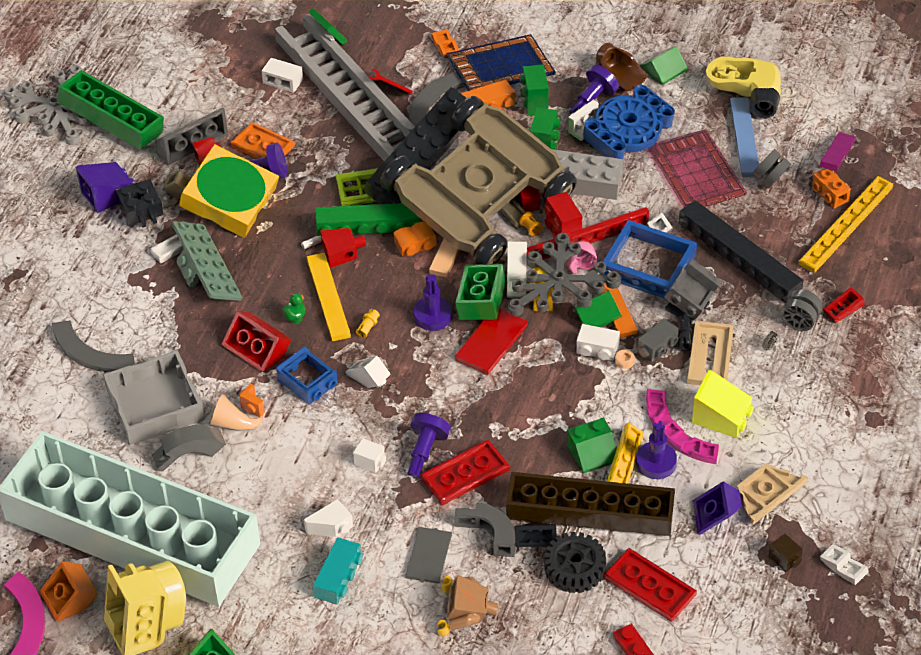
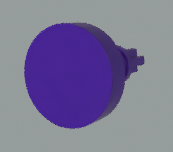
[569,64,619,114]
[248,142,287,179]
[414,274,452,331]
[407,412,451,478]
[636,421,677,479]

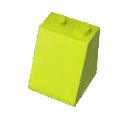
[692,370,754,438]

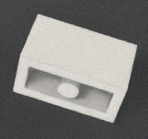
[262,58,303,93]
[576,324,620,361]

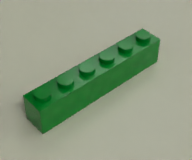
[315,203,424,236]

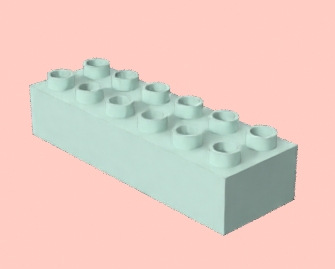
[0,431,260,607]

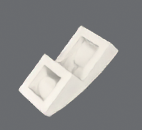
[820,544,868,585]

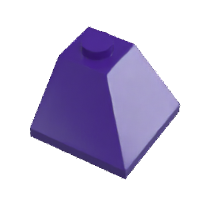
[692,481,742,535]

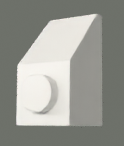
[345,356,390,388]
[304,499,353,537]

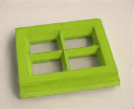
[336,168,378,206]

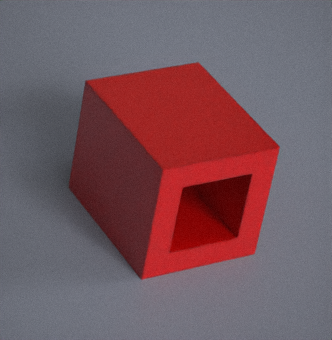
[518,185,540,212]

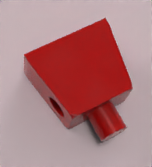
[320,228,366,268]

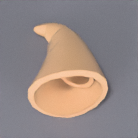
[211,394,261,430]

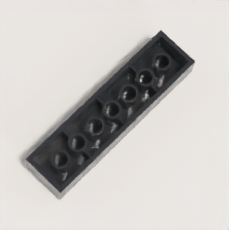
[363,87,466,204]

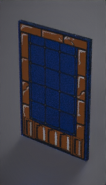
[446,34,556,91]

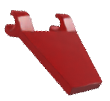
[368,69,413,94]

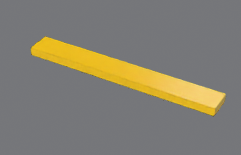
[799,176,893,273]

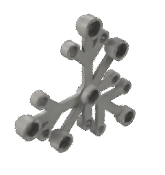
[4,65,88,145]

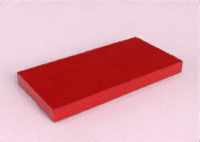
[455,308,528,375]
[420,440,510,506]
[604,548,697,622]

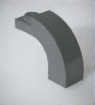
[152,425,226,471]
[455,503,515,557]

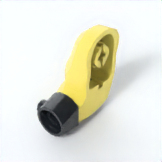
[706,57,781,119]

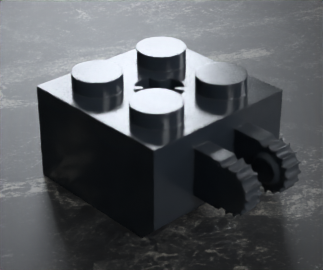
[116,179,164,228]

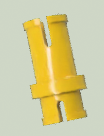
[356,309,380,338]

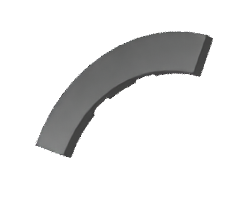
[409,72,467,126]
[52,320,135,372]

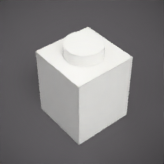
[353,439,386,473]

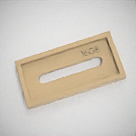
[687,321,734,385]

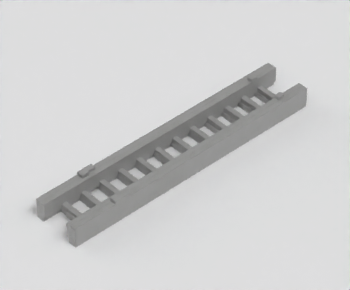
[275,14,415,161]

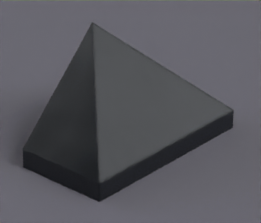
[515,522,557,547]

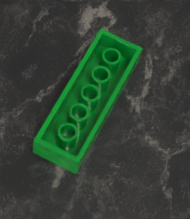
[58,70,164,150]

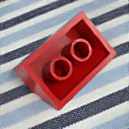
[221,311,292,372]

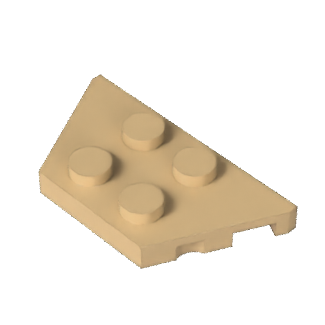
[737,464,808,525]

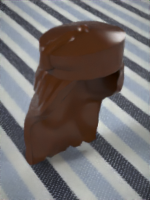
[595,42,648,92]

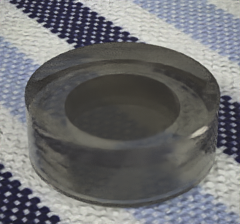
[762,331,778,351]

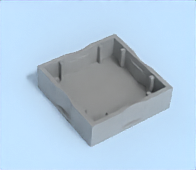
[103,350,205,445]

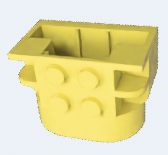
[104,561,186,655]

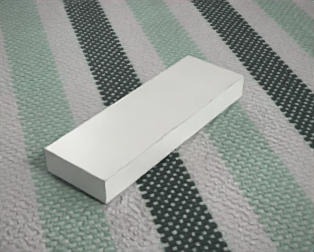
[507,242,527,298]

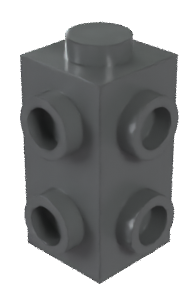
[637,318,678,362]

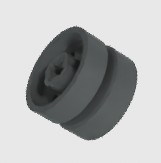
[752,149,791,188]
[781,289,823,331]

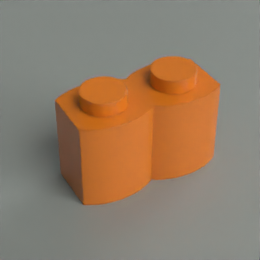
[394,222,437,257]

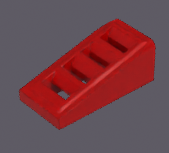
[822,287,865,323]

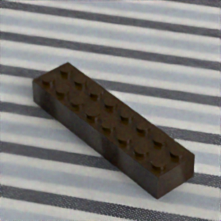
[506,472,675,536]

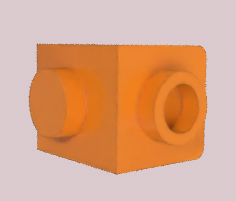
[239,383,265,417]

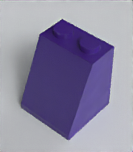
[76,162,135,213]

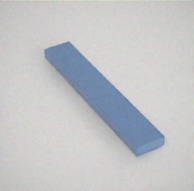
[730,97,759,177]

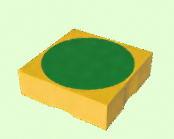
[179,144,279,238]

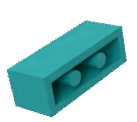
[313,537,363,605]

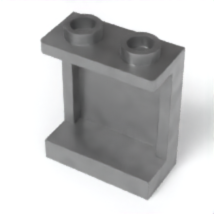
[665,259,722,320]

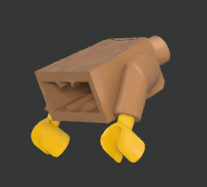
[437,575,498,637]

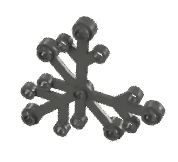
[508,233,621,316]

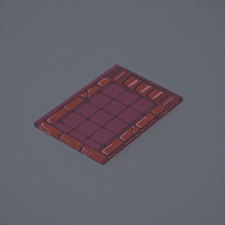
[648,129,747,207]

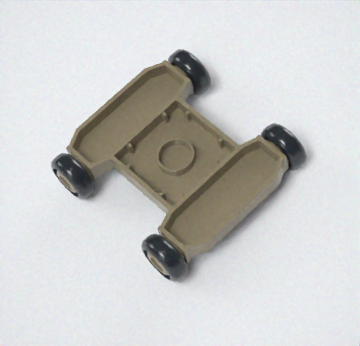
[380,95,577,265]

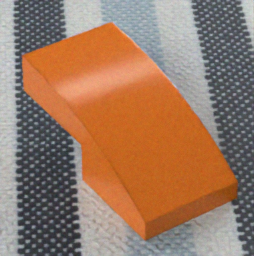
[431,29,459,58]

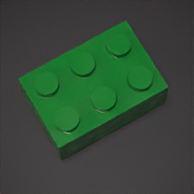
[456,264,506,320]

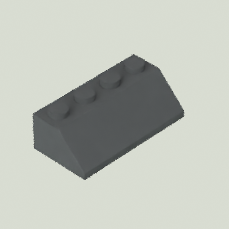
[155,108,228,165]

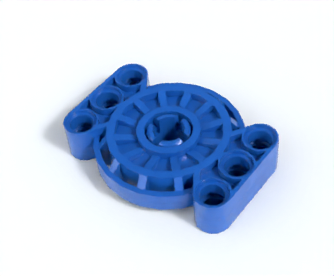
[583,85,675,159]

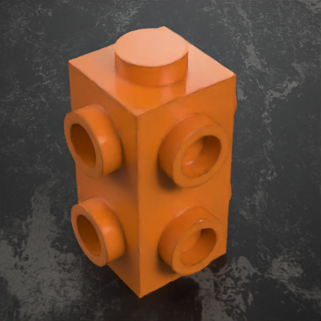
[812,169,851,208]

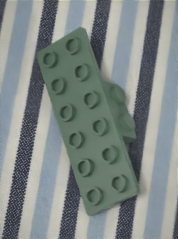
[172,221,243,301]

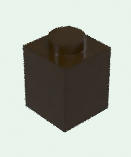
[768,533,803,572]

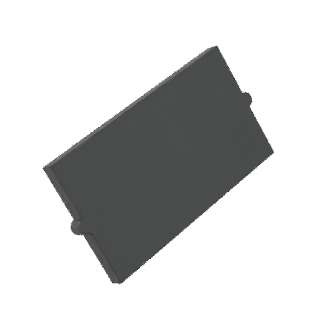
[405,527,452,584]

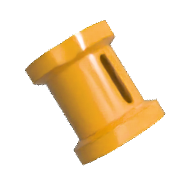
[519,212,543,236]

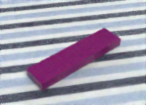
[819,132,856,171]

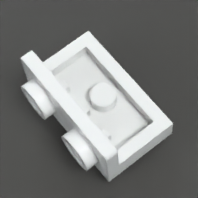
[568,100,599,140]

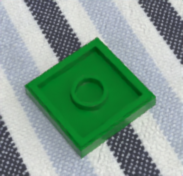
[308,8,347,45]

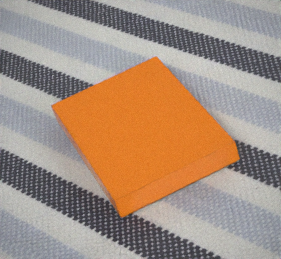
[231,122,295,159]

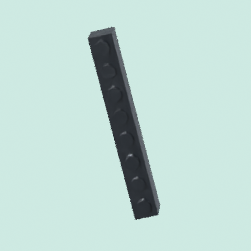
[679,200,804,303]

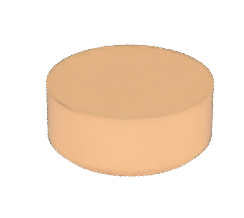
[615,350,635,369]

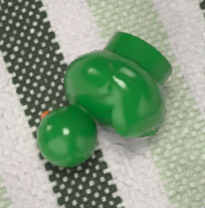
[282,293,306,324]

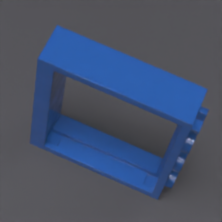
[601,220,697,299]

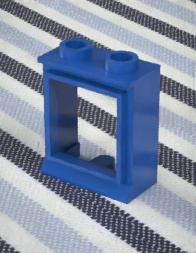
[276,346,338,405]

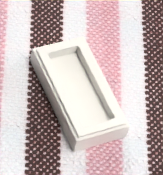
[150,234,184,263]

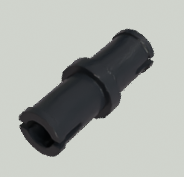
[677,315,692,351]

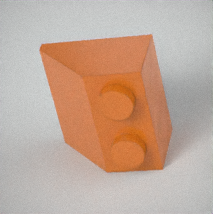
[39,561,98,622]

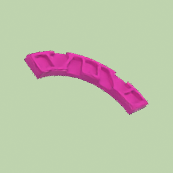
[646,389,719,464]
[4,571,46,655]

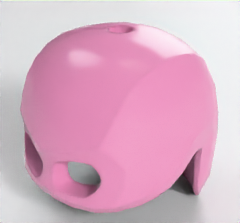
[566,241,597,274]

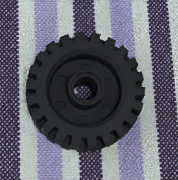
[544,532,606,593]

